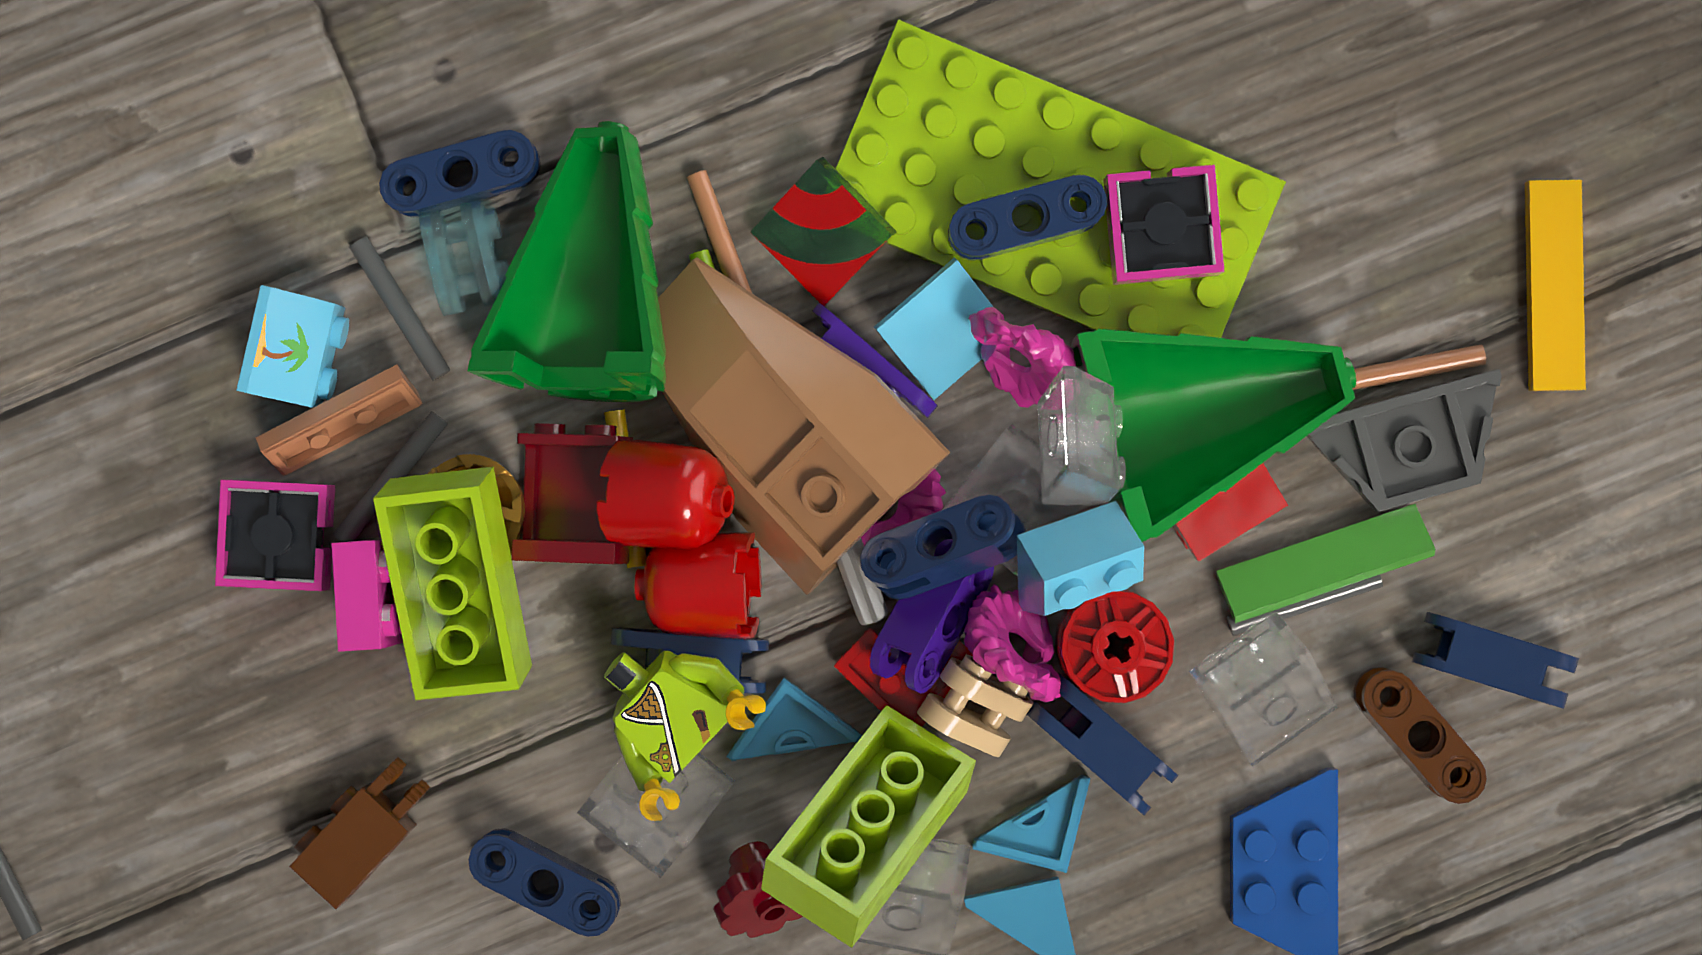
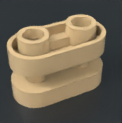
[917,654,1033,757]

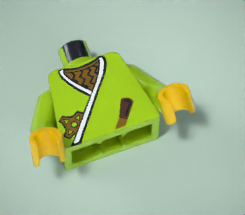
[604,650,766,821]

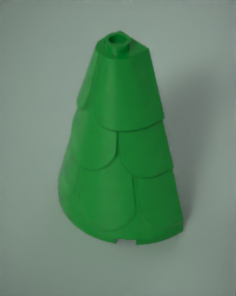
[467,121,666,402]
[1071,329,1356,542]

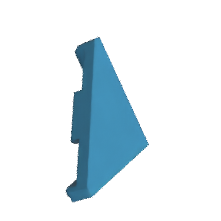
[726,677,862,761]
[972,775,1091,873]
[963,876,1076,955]

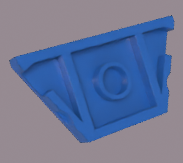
[1230,767,1338,955]

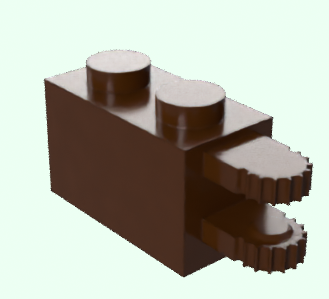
[289,757,431,909]

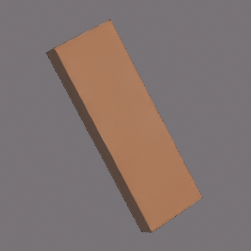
[256,365,423,476]

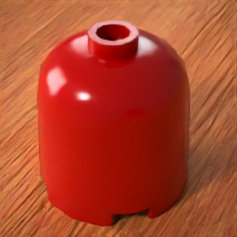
[597,440,735,549]
[634,532,762,639]

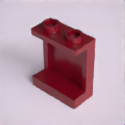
[512,423,633,565]

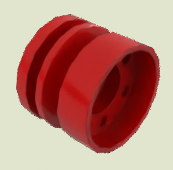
[1055,590,1174,703]

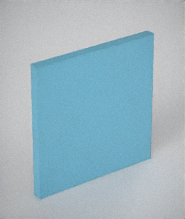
[874,257,993,400]

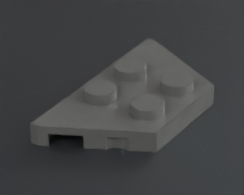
[1307,369,1502,512]

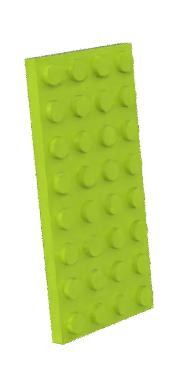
[825,19,1286,338]

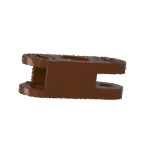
[1353,667,1487,804]

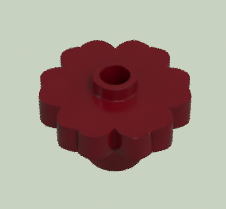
[713,841,803,938]

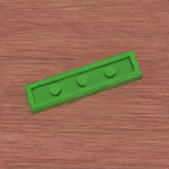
[1216,504,1436,623]

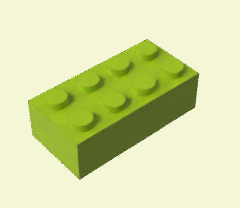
[373,466,532,701]
[761,705,976,948]

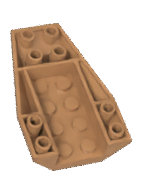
[658,258,951,595]

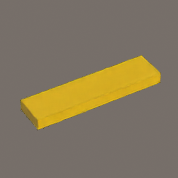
[1525,180,1586,391]

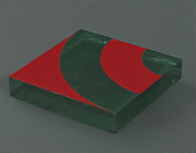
[750,156,897,306]

